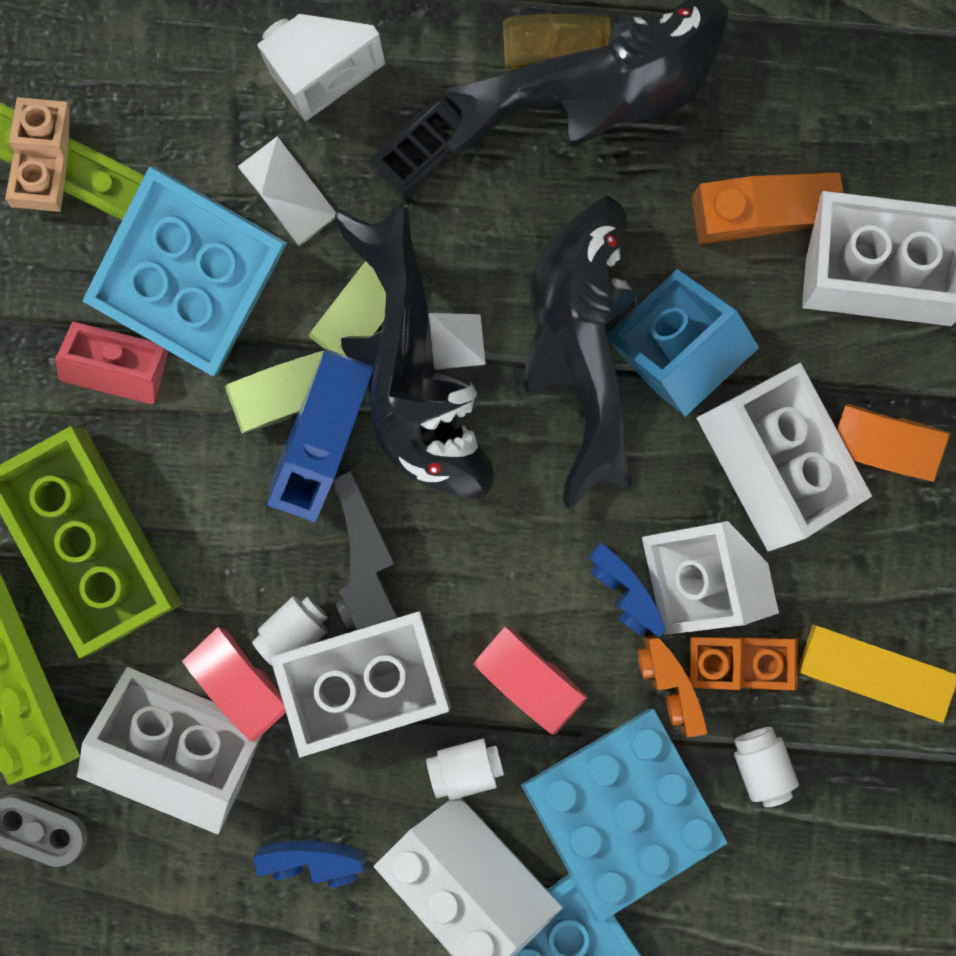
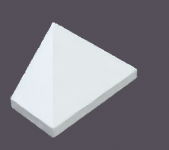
[238,137,336,247]
[381,313,486,370]

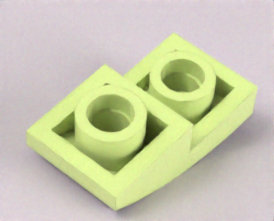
[308,261,386,356]
[225,350,324,434]

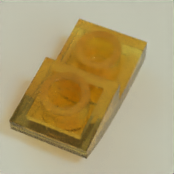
[503,14,611,70]

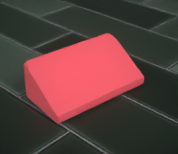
[55,321,169,404]

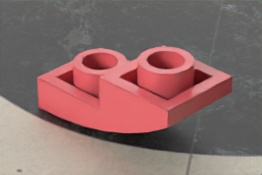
[473,626,588,735]
[182,627,286,742]

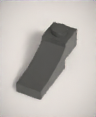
[333,471,400,630]

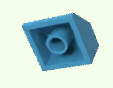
[607,269,759,417]

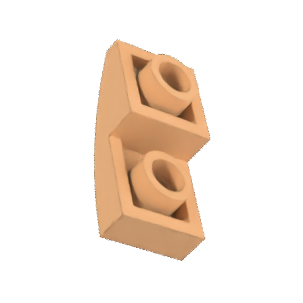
[5,97,70,212]

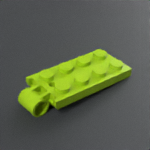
[0,573,80,785]

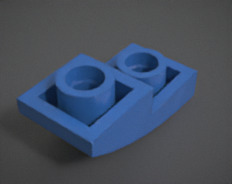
[586,542,666,638]
[253,840,367,887]

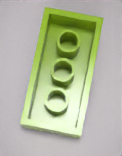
[0,426,182,658]

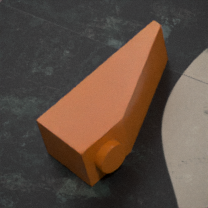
[691,173,843,245]

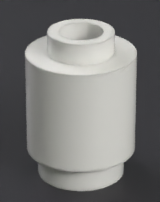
[252,596,328,665]
[734,727,799,807]
[426,738,504,800]

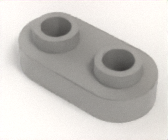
[0,794,87,867]

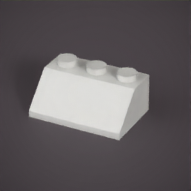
[802,191,956,326]
[697,362,872,551]
[270,611,451,758]
[77,667,262,835]
[373,797,564,956]

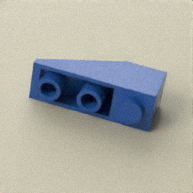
[267,348,373,522]

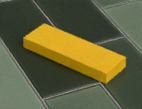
[798,624,956,723]

